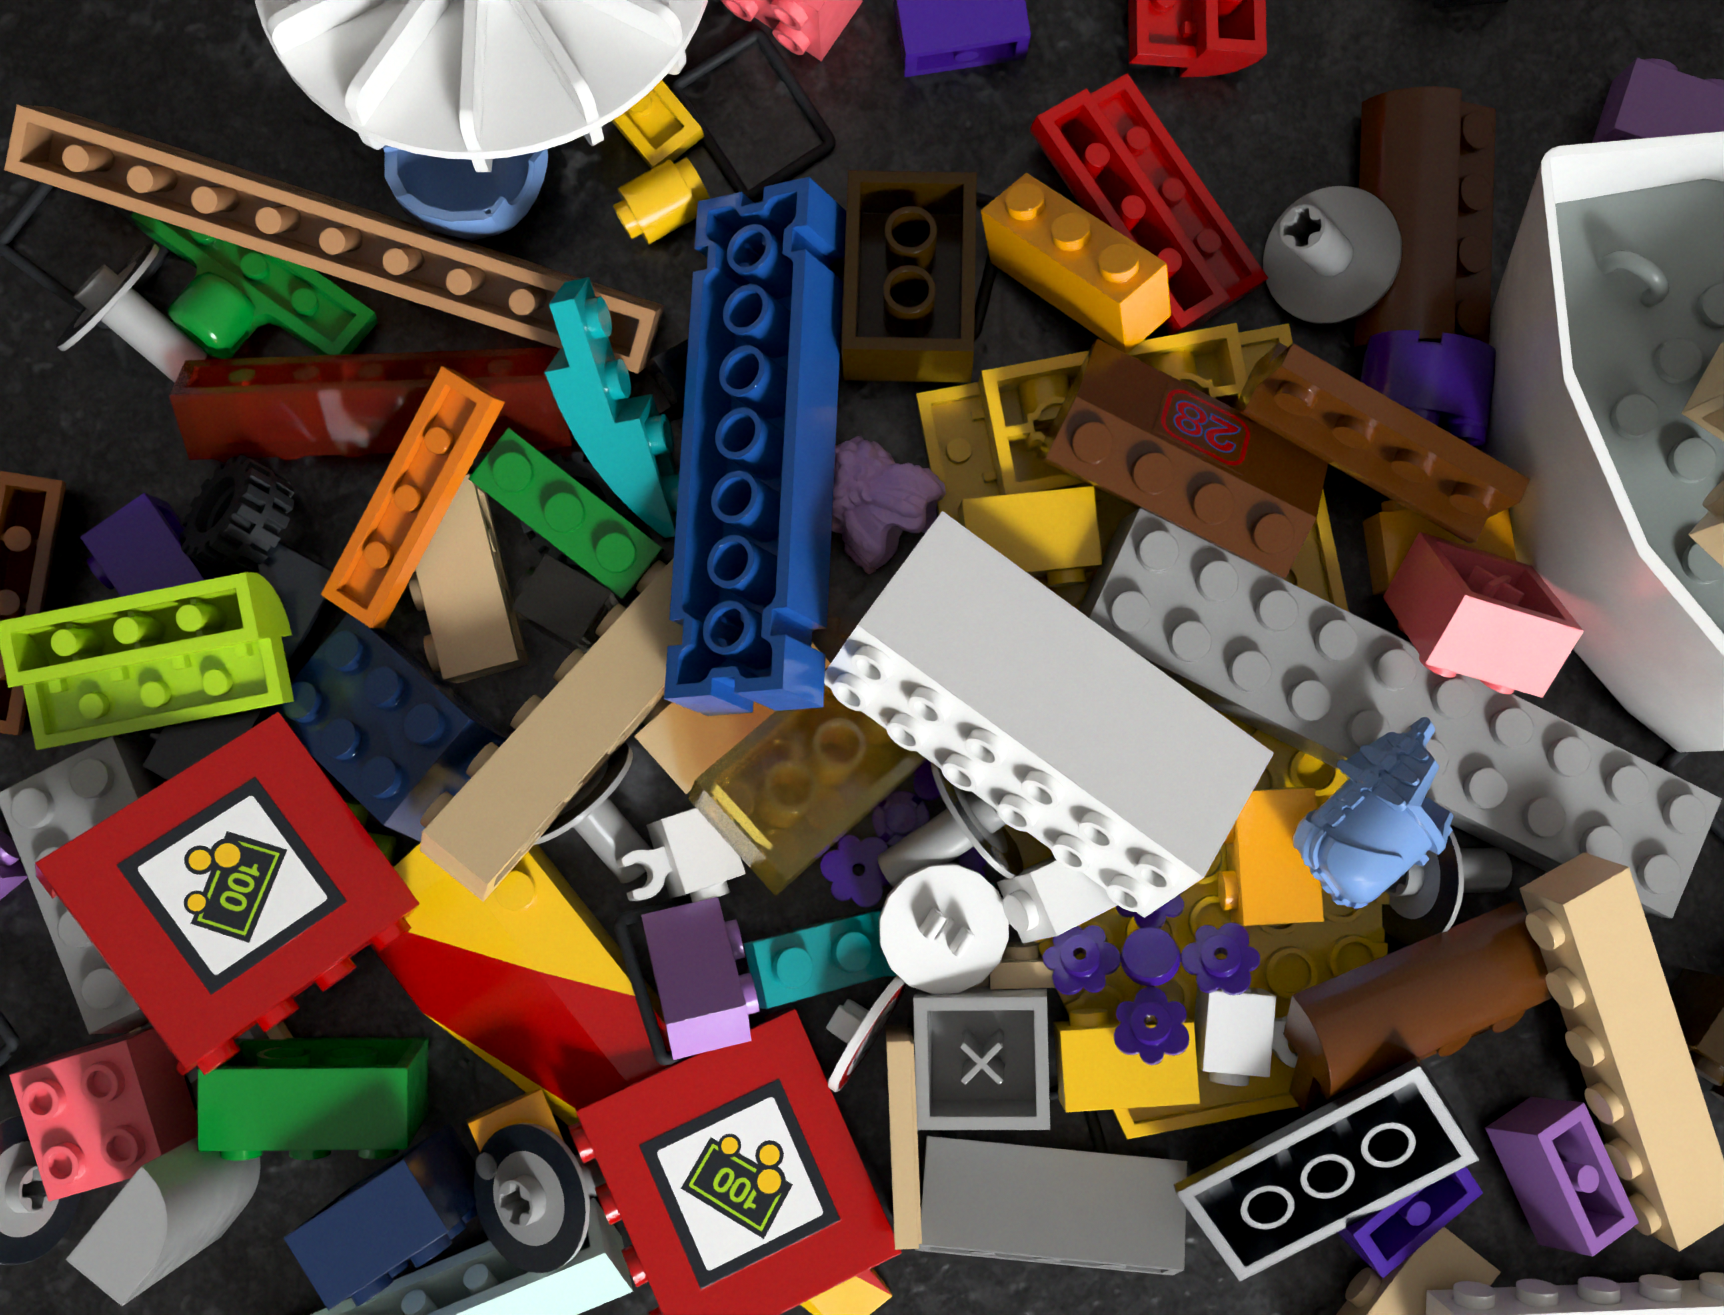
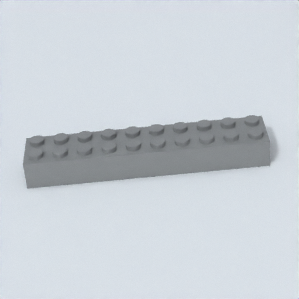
[1078,508,1722,918]

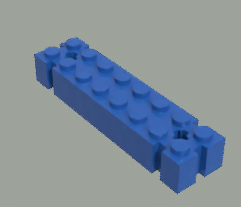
[664,177,846,716]

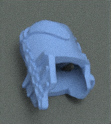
[1293,717,1454,909]

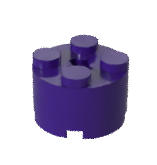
[1360,330,1496,446]

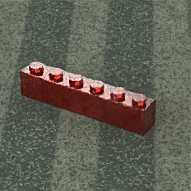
[169,347,573,462]

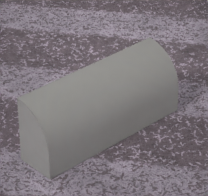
[66,1136,260,1306]
[915,1136,1187,1276]

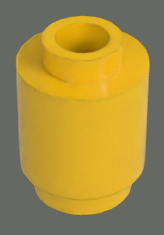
[613,157,710,245]

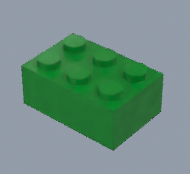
[198,1037,428,1161]

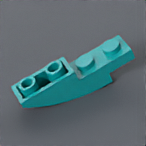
[545,277,679,538]
[743,883,995,1009]

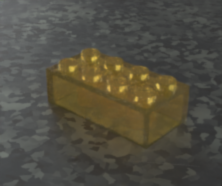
[688,666,928,896]

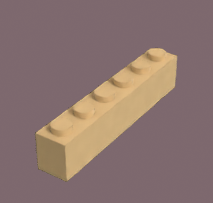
[420,558,683,902]
[1519,852,1724,1252]

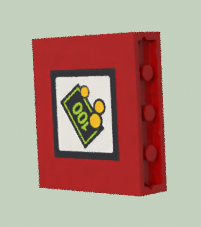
[35,712,420,1076]
[568,1006,902,1315]

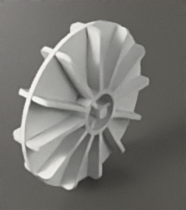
[255,0,708,172]

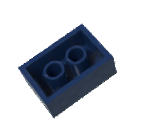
[267,613,507,842]
[284,1122,478,1311]

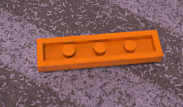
[320,366,505,628]

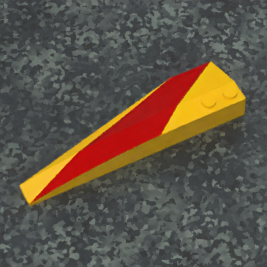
[369,843,892,1315]

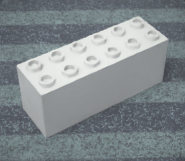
[824,511,1274,918]

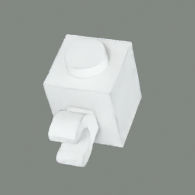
[616,800,746,903]
[997,856,1118,943]
[1194,986,1298,1086]

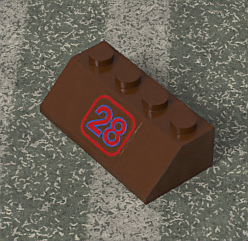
[1036,339,1328,579]

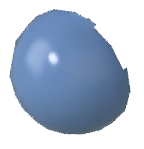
[383,145,548,241]

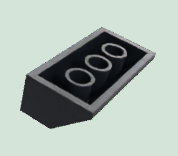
[1174,1058,1479,1281]

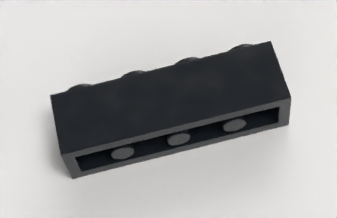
[142,542,340,780]

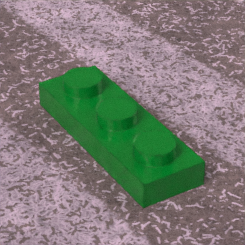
[468,428,664,600]

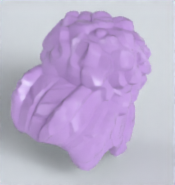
[832,436,946,574]

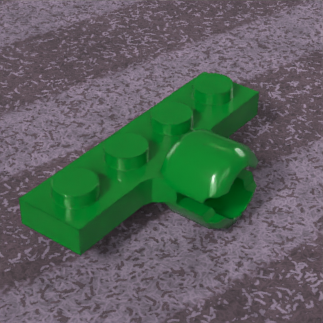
[131,212,378,369]

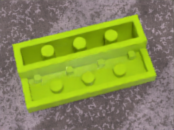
[0,572,294,750]

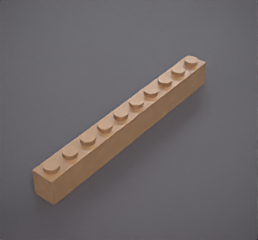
[4,105,665,373]

